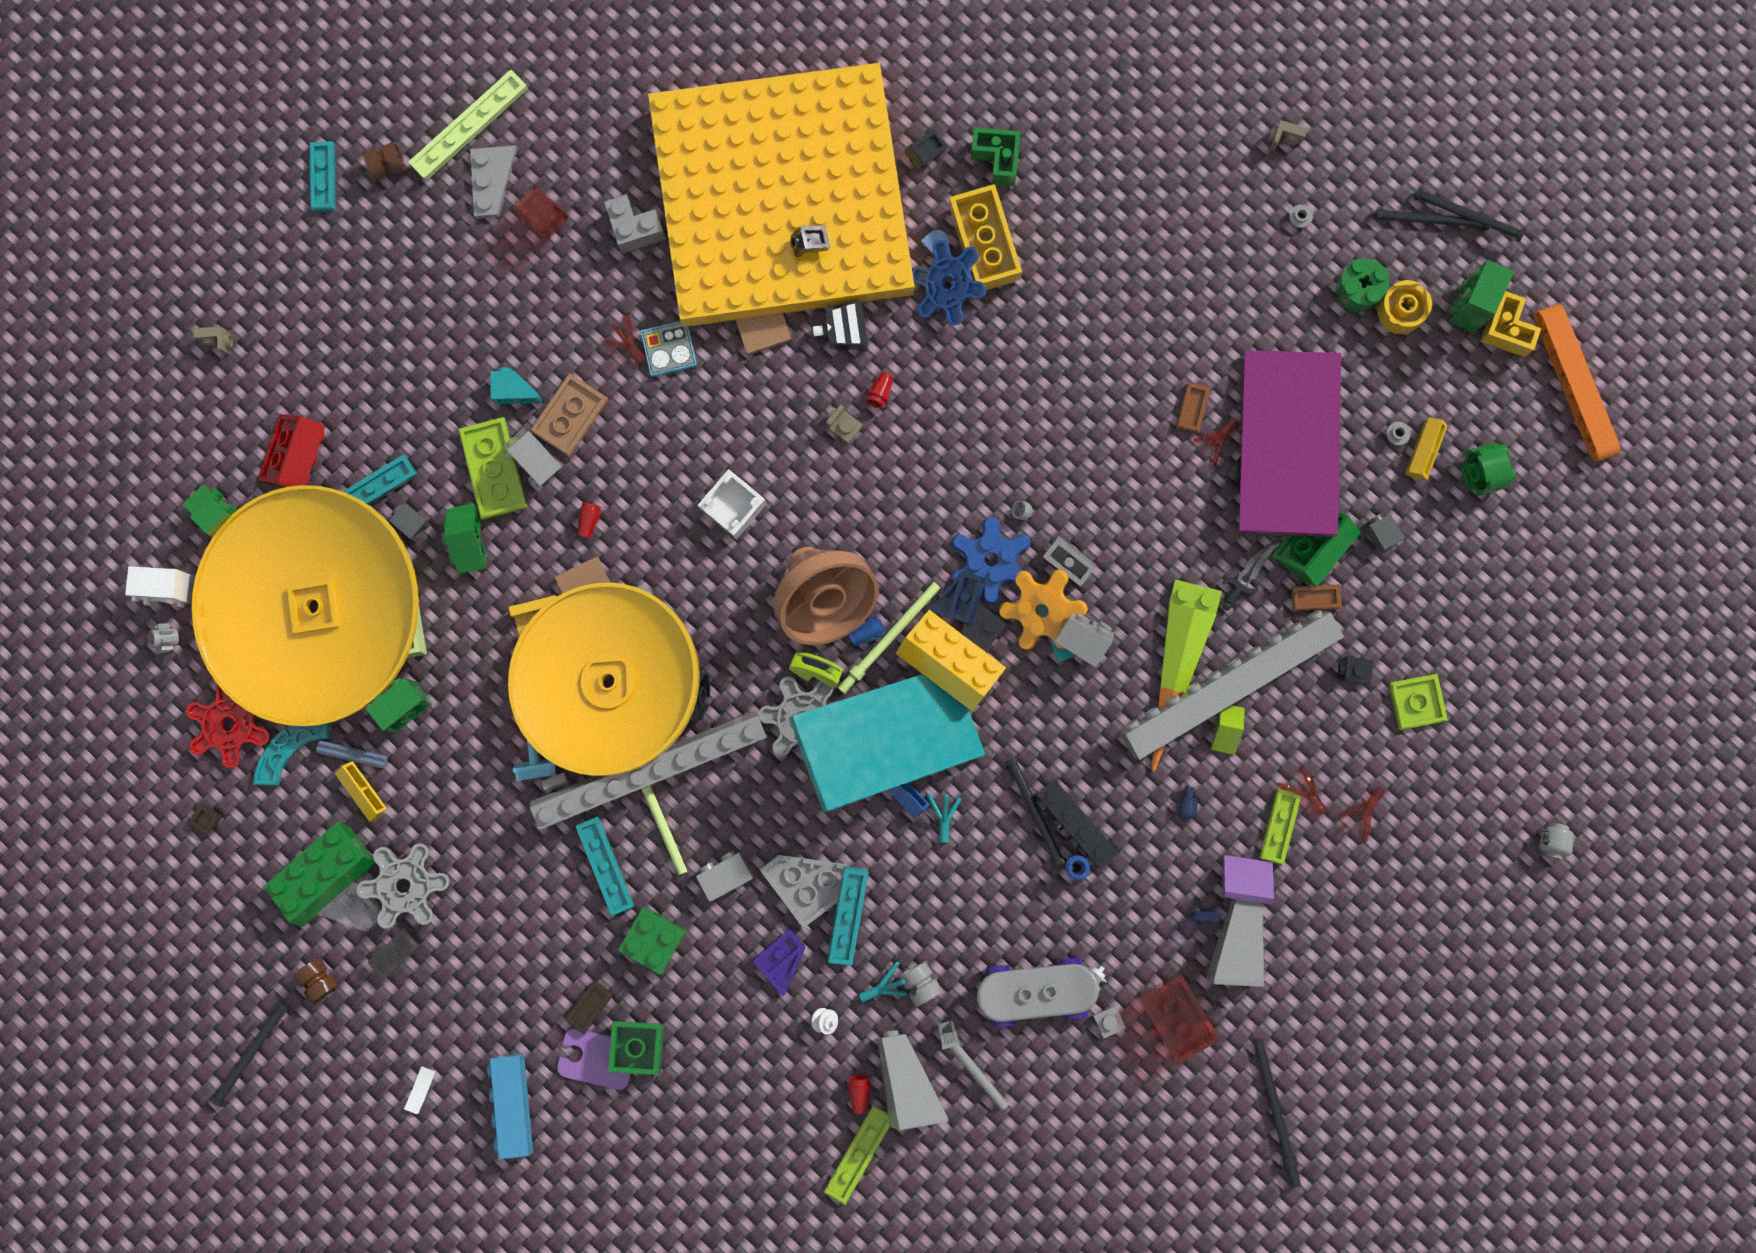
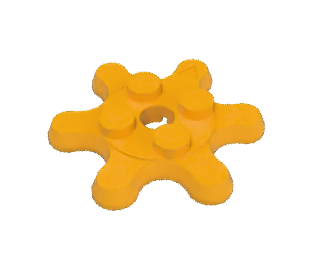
[999,570,1088,650]

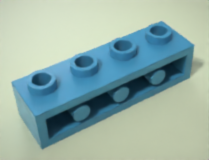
[487,1053,533,1159]

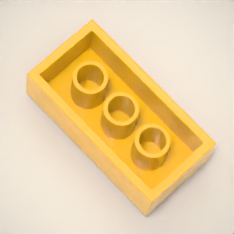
[949,184,1022,290]
[896,610,1006,712]

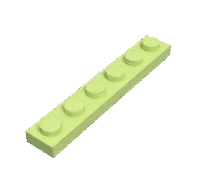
[409,70,528,181]

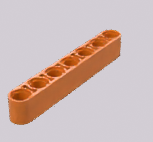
[1534,303,1620,462]

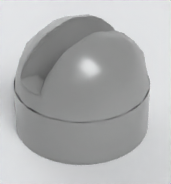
[1012,500,1033,520]

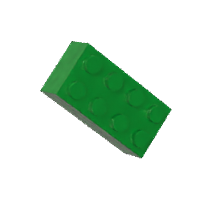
[263,821,376,927]

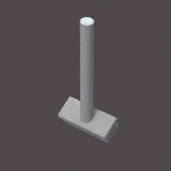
[938,1020,1009,1111]

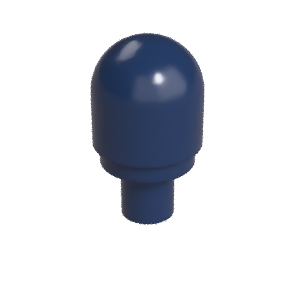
[1178,786,1198,820]

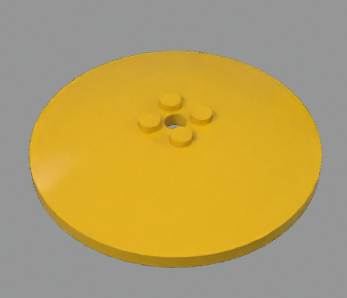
[508,583,699,776]

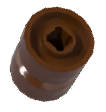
[363,142,406,181]
[292,958,339,1005]

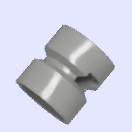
[899,961,943,1007]

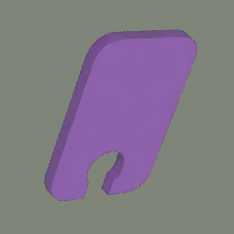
[558,1028,631,1090]

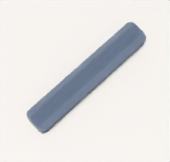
[316,741,388,768]

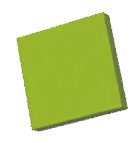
[1388,674,1448,730]

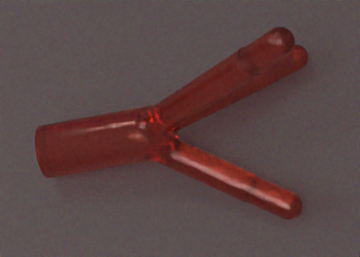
[605,313,647,364]
[1193,417,1239,465]
[1277,764,1327,814]
[1338,787,1385,842]

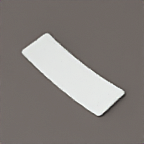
[404,1067,435,1114]

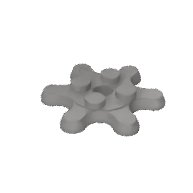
[758,677,833,757]
[356,843,450,929]

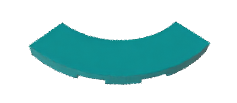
[253,723,331,786]

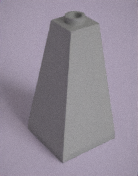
[1206,899,1264,987]
[877,1030,948,1130]

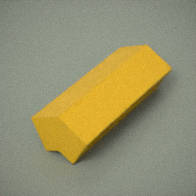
[1405,417,1448,480]
[335,761,387,822]

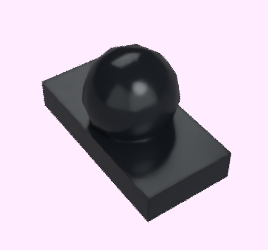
[904,129,947,169]

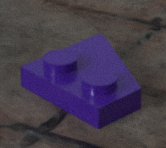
[752,928,805,996]

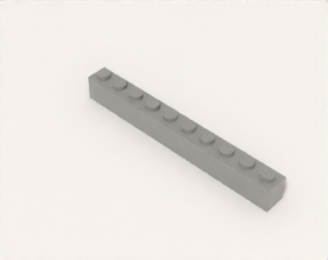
[1120,610,1344,760]
[530,711,767,830]

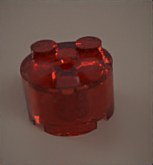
[513,184,569,240]

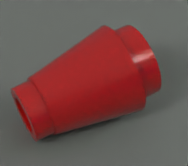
[866,372,894,409]
[577,502,602,538]
[847,1075,872,1114]

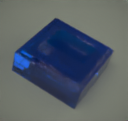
[1192,911,1220,922]

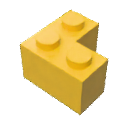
[1480,291,1541,357]

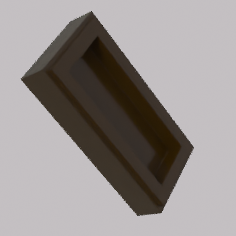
[565,980,614,1035]

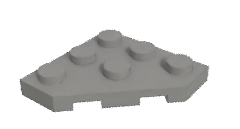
[760,855,849,928]

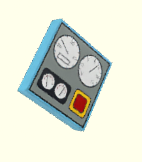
[641,321,697,377]

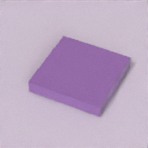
[1223,855,1274,904]

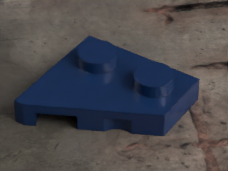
[928,571,986,625]

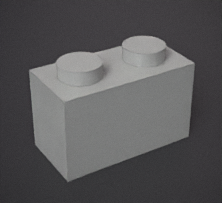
[1043,536,1096,586]
[696,851,754,902]

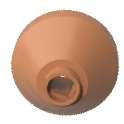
[773,547,879,645]

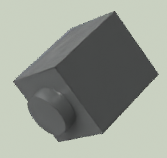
[389,503,431,542]
[1365,513,1405,553]

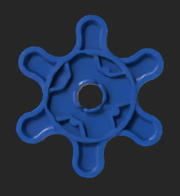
[912,240,986,326]
[951,517,1031,605]

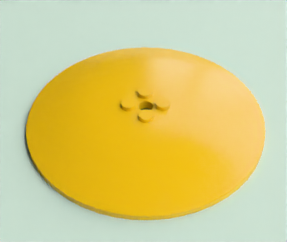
[192,485,419,726]

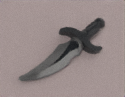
[1222,542,1280,611]

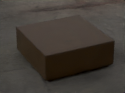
[188,803,223,836]

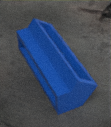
[888,782,930,819]

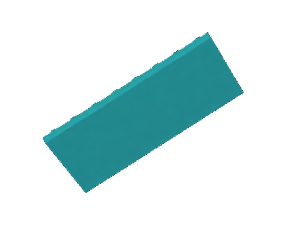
[789,674,986,812]

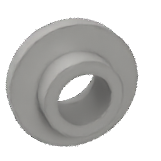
[1289,204,1313,228]
[1386,422,1411,446]

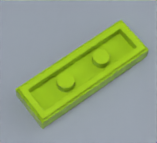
[1259,788,1302,865]

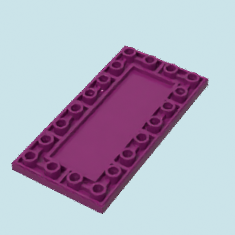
[1239,350,1341,537]

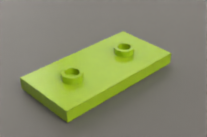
[458,417,528,520]

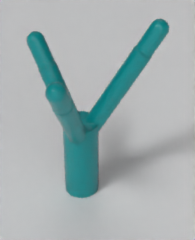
[926,793,961,843]
[859,962,909,1002]

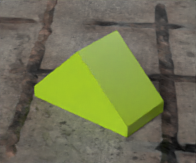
[1210,705,1245,755]

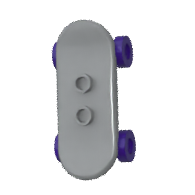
[977,957,1099,1027]

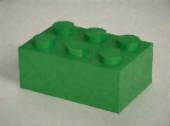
[1448,260,1514,334]

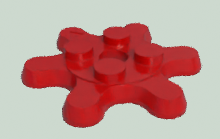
[186,684,269,768]

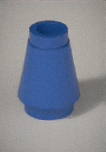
[849,616,886,646]
[1066,856,1090,880]

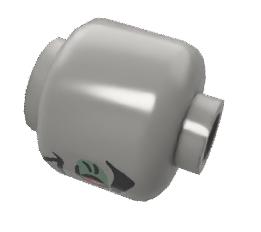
[1539,823,1575,861]

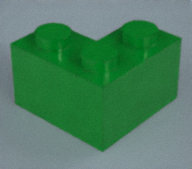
[971,127,1021,186]
[183,485,238,536]
[442,503,487,574]

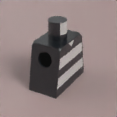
[813,301,868,351]

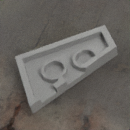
[470,145,518,219]

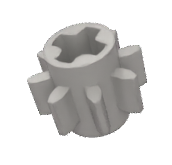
[148,623,179,653]

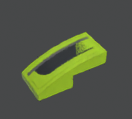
[788,651,843,689]

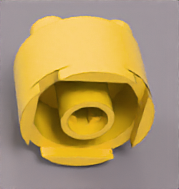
[1377,280,1432,334]

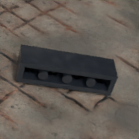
[1035,779,1119,869]

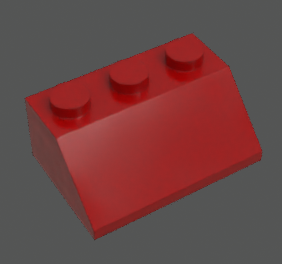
[257,414,325,488]

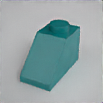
[491,368,542,404]

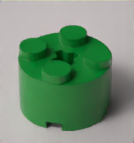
[1336,259,1389,313]
[1461,442,1516,496]

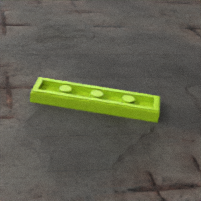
[824,1104,890,1205]

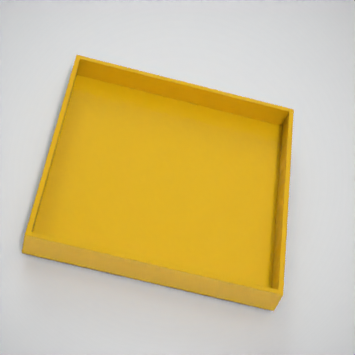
[648,63,914,327]

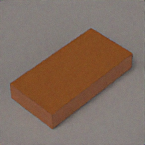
[1176,382,1211,434]
[1291,584,1342,612]

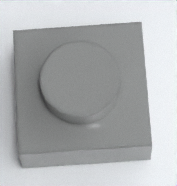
[542,773,572,794]
[1093,1005,1126,1039]

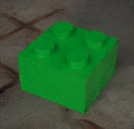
[365,678,433,734]
[618,907,688,975]
[608,1021,665,1075]

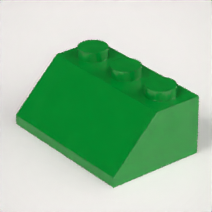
[1272,511,1361,587]

